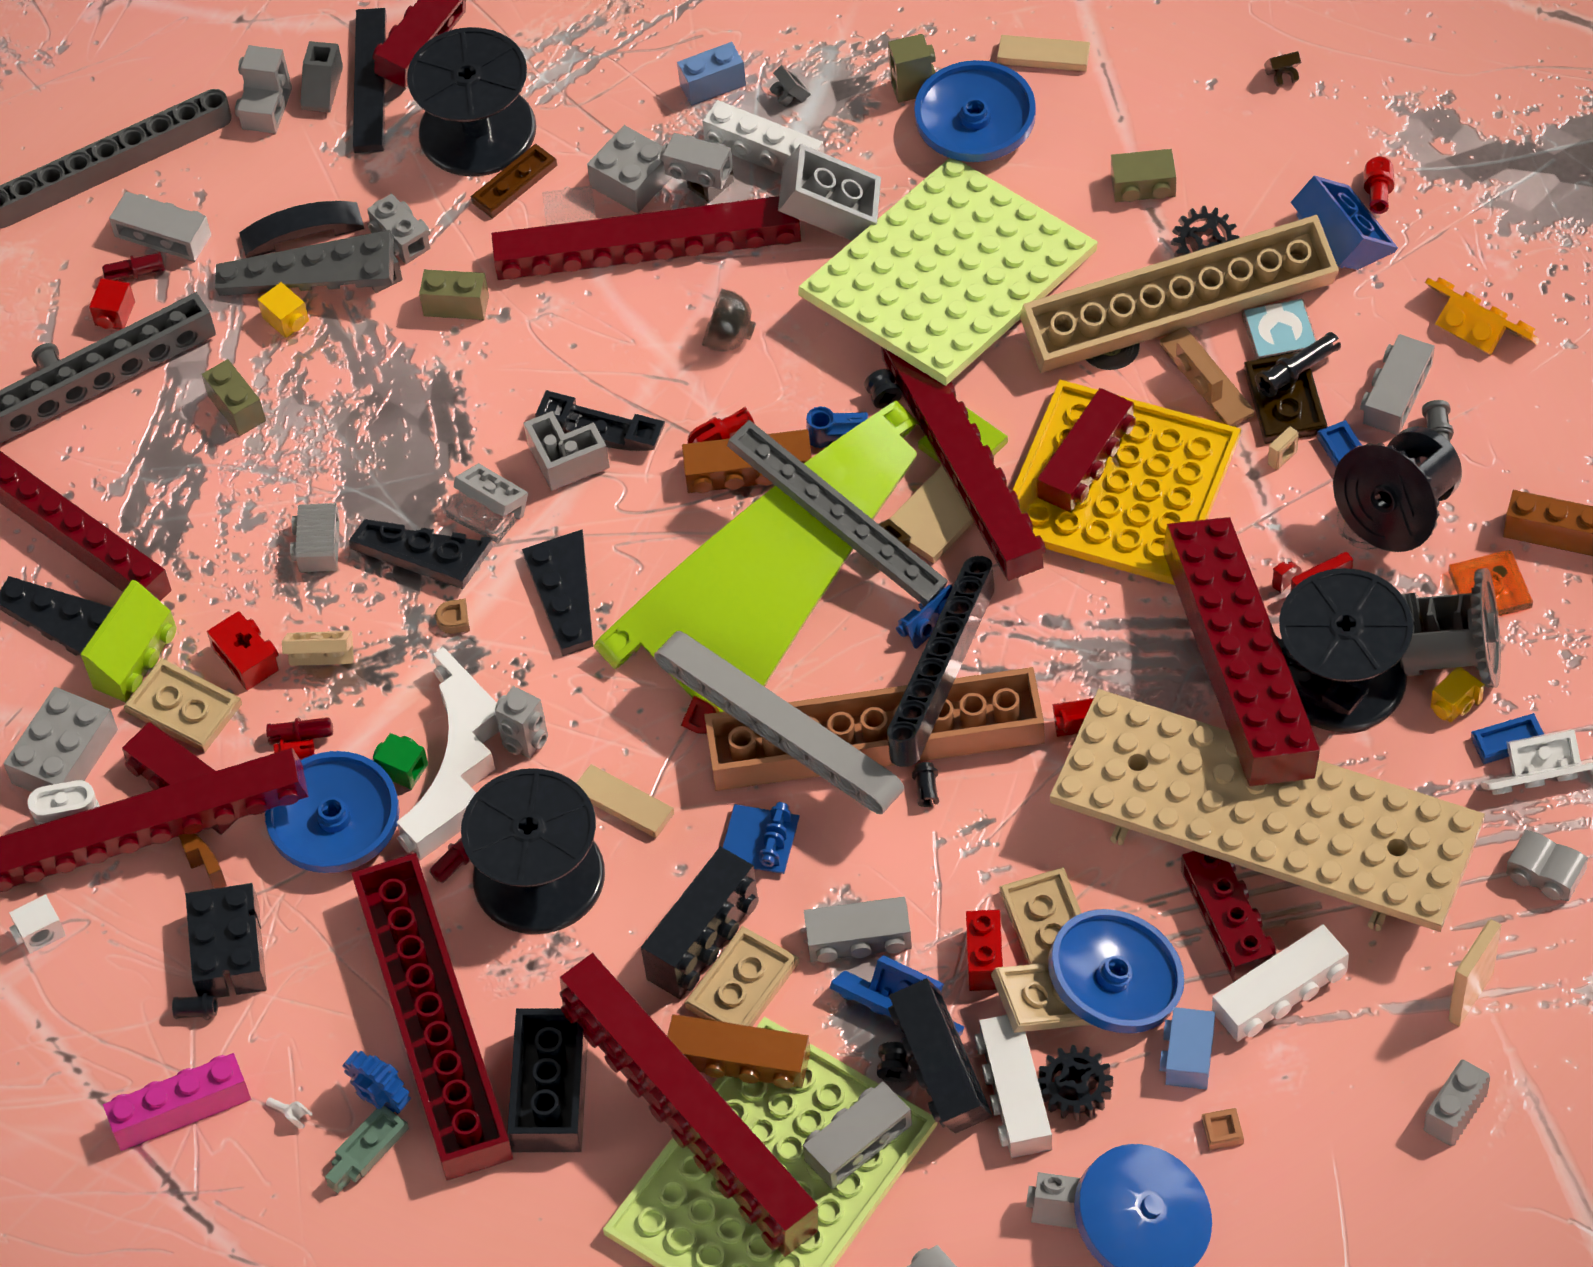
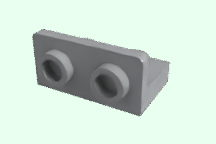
[453,463,528,519]

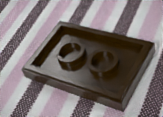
[1244,353,1328,444]

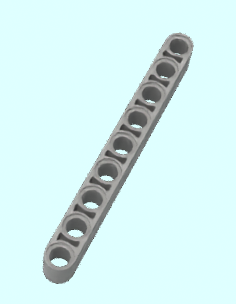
[654,631,905,815]

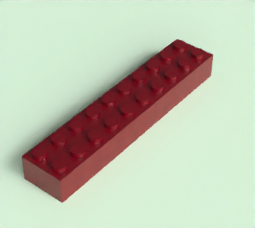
[1163,517,1320,786]
[351,853,514,1181]
[559,952,818,1257]

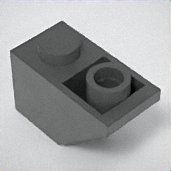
[301,41,343,112]

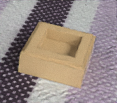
[1268,427,1299,470]

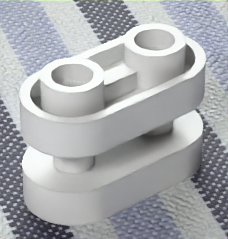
[28,780,100,826]

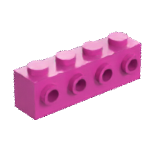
[103,1053,252,1151]

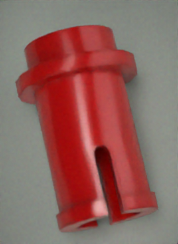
[274,739,315,760]

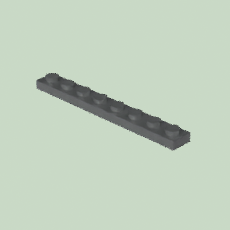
[727,420,948,606]

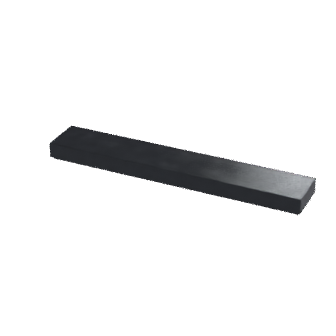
[353,8,387,153]

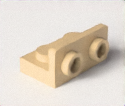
[282,631,354,666]

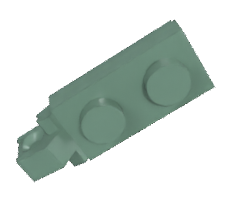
[325,1106,409,1194]

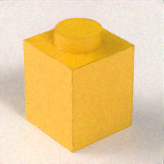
[257,282,309,338]

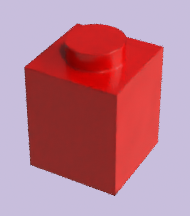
[89,278,135,330]

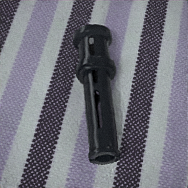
[1255,332,1341,398]

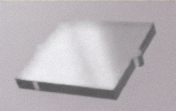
[542,185,596,226]

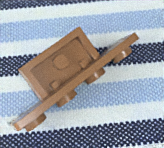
[1160,327,1254,426]

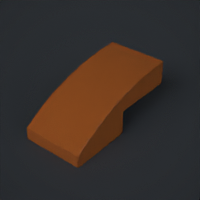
[179,834,227,889]

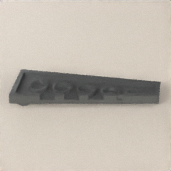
[215,230,394,296]

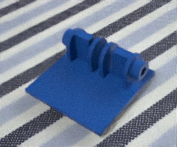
[723,802,800,874]

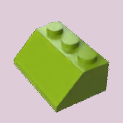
[81,580,177,703]

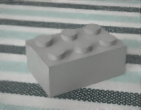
[778,144,881,241]
[3,687,118,792]

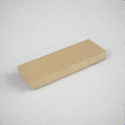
[997,35,1090,72]
[577,764,674,838]

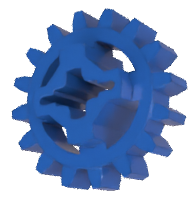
[342,1050,411,1114]

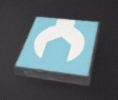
[1242,298,1317,360]

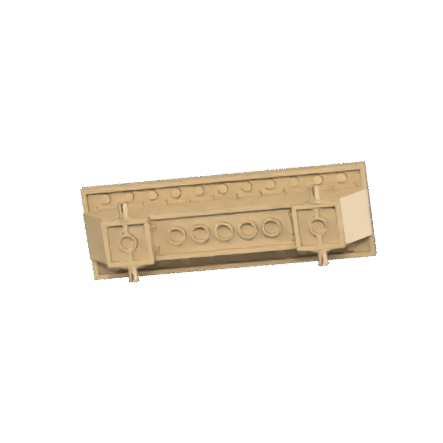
[1050,689,1485,932]

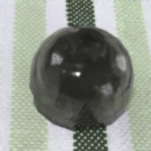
[702,288,756,352]

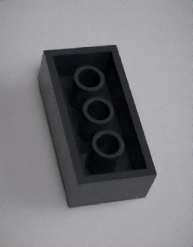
[641,846,759,999]
[888,978,993,1134]
[507,1008,588,1152]

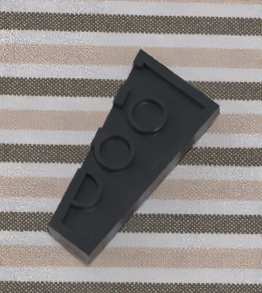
[349,519,493,589]
[522,529,593,656]
[0,576,113,656]

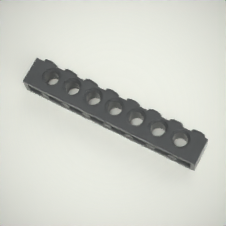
[0,292,217,444]

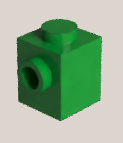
[373,733,428,790]

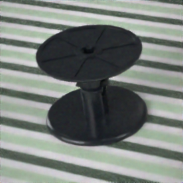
[407,27,536,176]
[1279,568,1413,732]
[461,768,605,934]

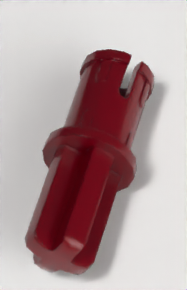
[102,252,165,281]
[266,717,333,745]
[429,838,470,883]

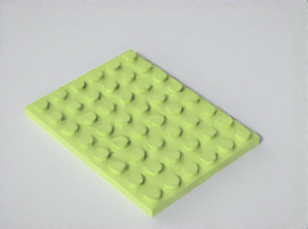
[798,158,1098,386]
[603,1017,938,1267]

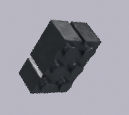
[185,883,267,998]

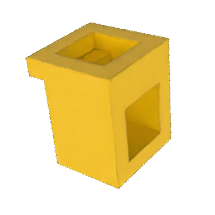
[1430,667,1484,723]

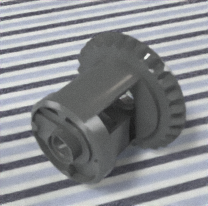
[1400,568,1501,688]

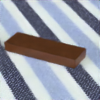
[470,143,558,219]

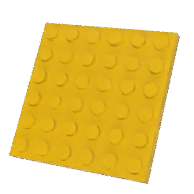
[1013,379,1241,585]

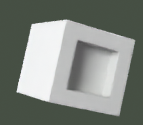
[9,894,66,954]

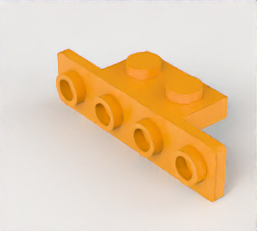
[1425,277,1540,355]

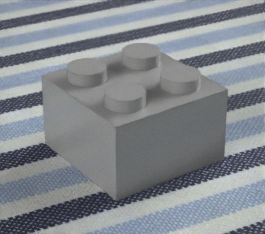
[587,125,672,214]

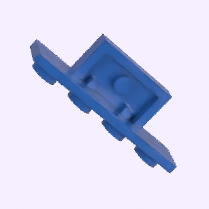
[830,955,964,1036]

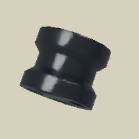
[864,369,902,409]
[877,1042,912,1082]

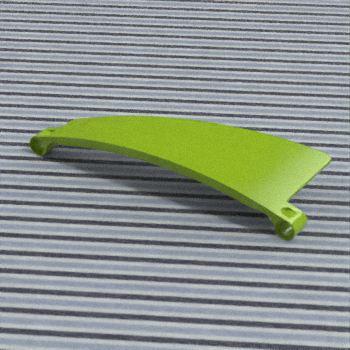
[594,401,919,712]

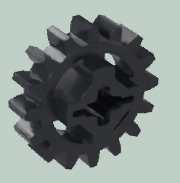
[1171,206,1240,257]
[1038,1045,1113,1121]

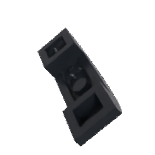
[239,201,364,258]
[535,390,665,451]
[1276,636,1369,715]

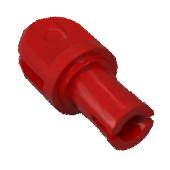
[1364,156,1395,214]
[687,407,754,444]

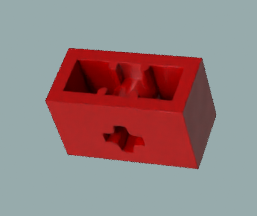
[207,611,279,691]
[966,909,1003,991]

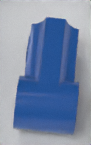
[806,406,868,448]

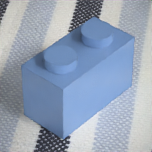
[677,42,746,106]
[1159,1007,1215,1090]

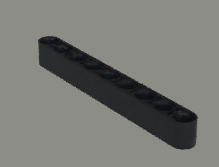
[887,556,995,767]

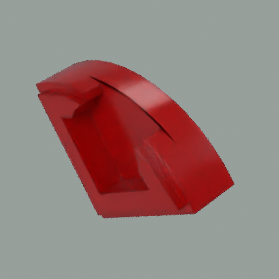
[1272,561,1302,593]

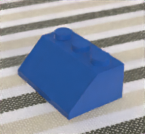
[1290,175,1398,270]

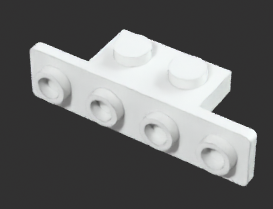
[1481,729,1593,795]

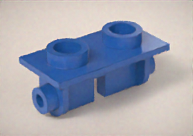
[896,584,953,649]

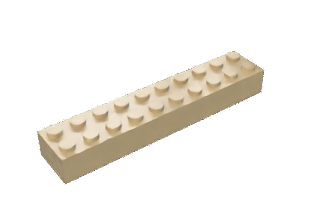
[1020,215,1339,373]

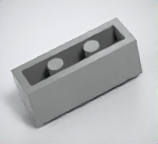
[109,191,212,262]
[1360,334,1435,435]
[804,896,912,963]
[803,1081,912,1189]

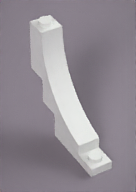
[397,647,500,860]

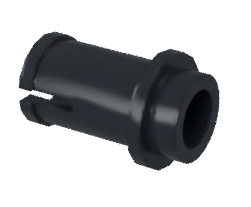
[912,762,939,807]
[172,993,218,1020]

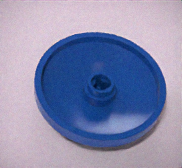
[914,60,1036,162]
[265,751,400,873]
[1048,909,1184,1034]
[1074,1144,1212,1267]

